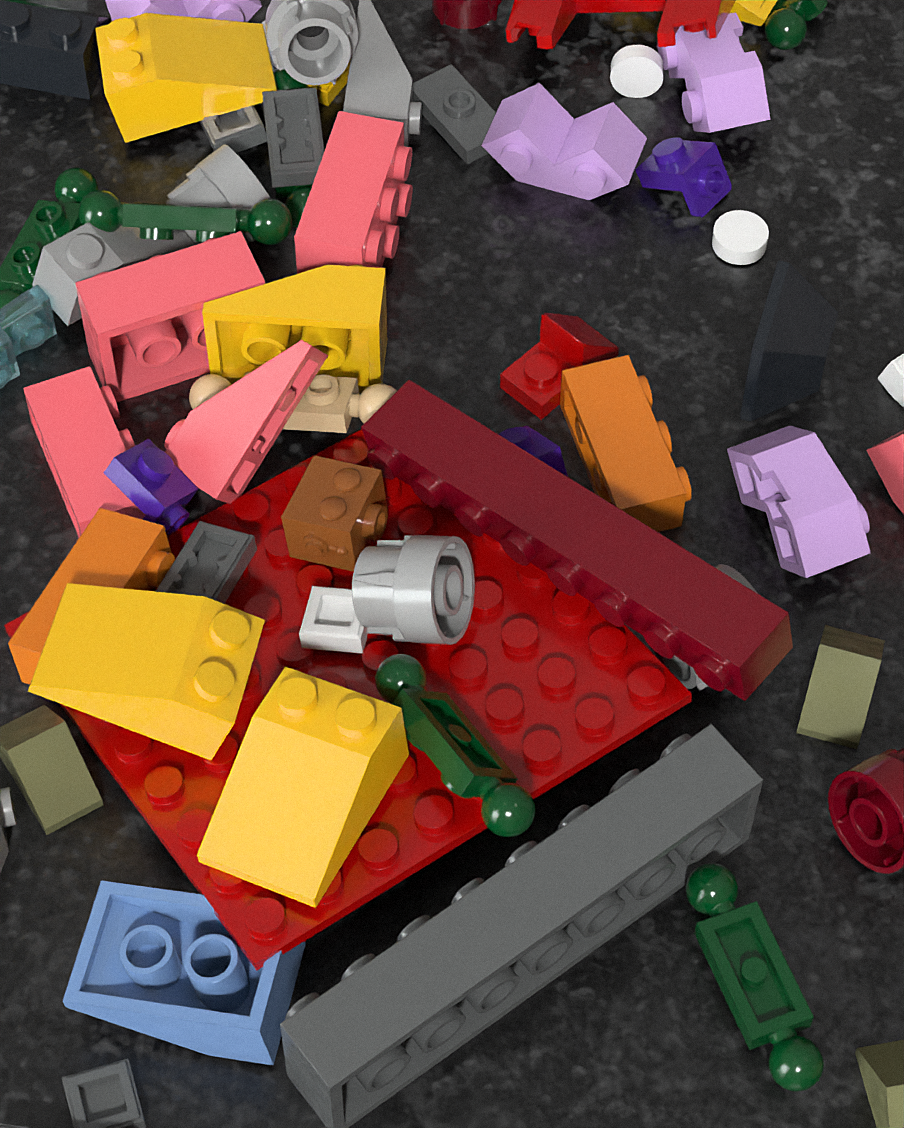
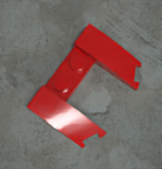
[506,0,736,49]

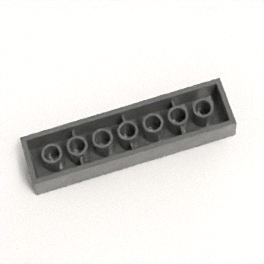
[280,724,763,1128]

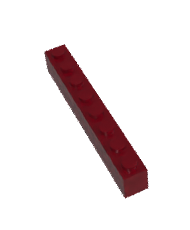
[361,380,793,701]

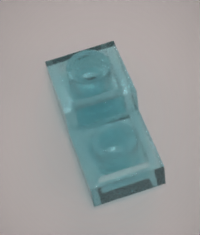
[0,284,57,389]

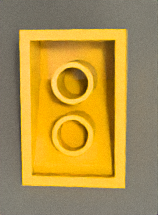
[95,13,278,143]
[202,265,387,393]
[28,583,265,760]
[197,667,409,908]

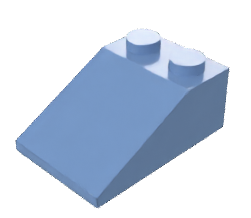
[63,881,306,1065]

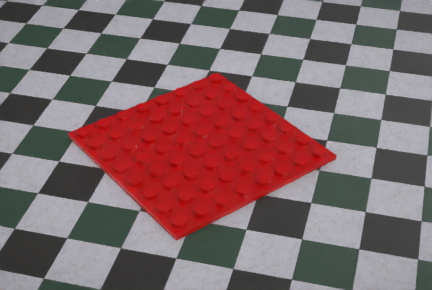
[4,429,692,971]

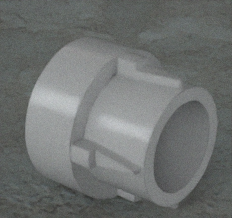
[265,0,358,85]
[166,144,271,245]
[352,535,475,645]

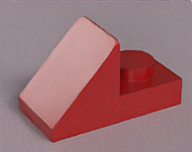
[500,313,619,420]

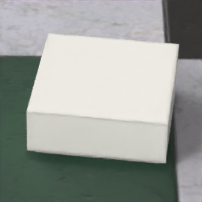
[299,586,368,653]

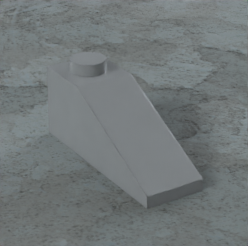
[343,0,422,147]
[32,222,196,326]

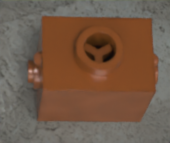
[281,455,388,572]

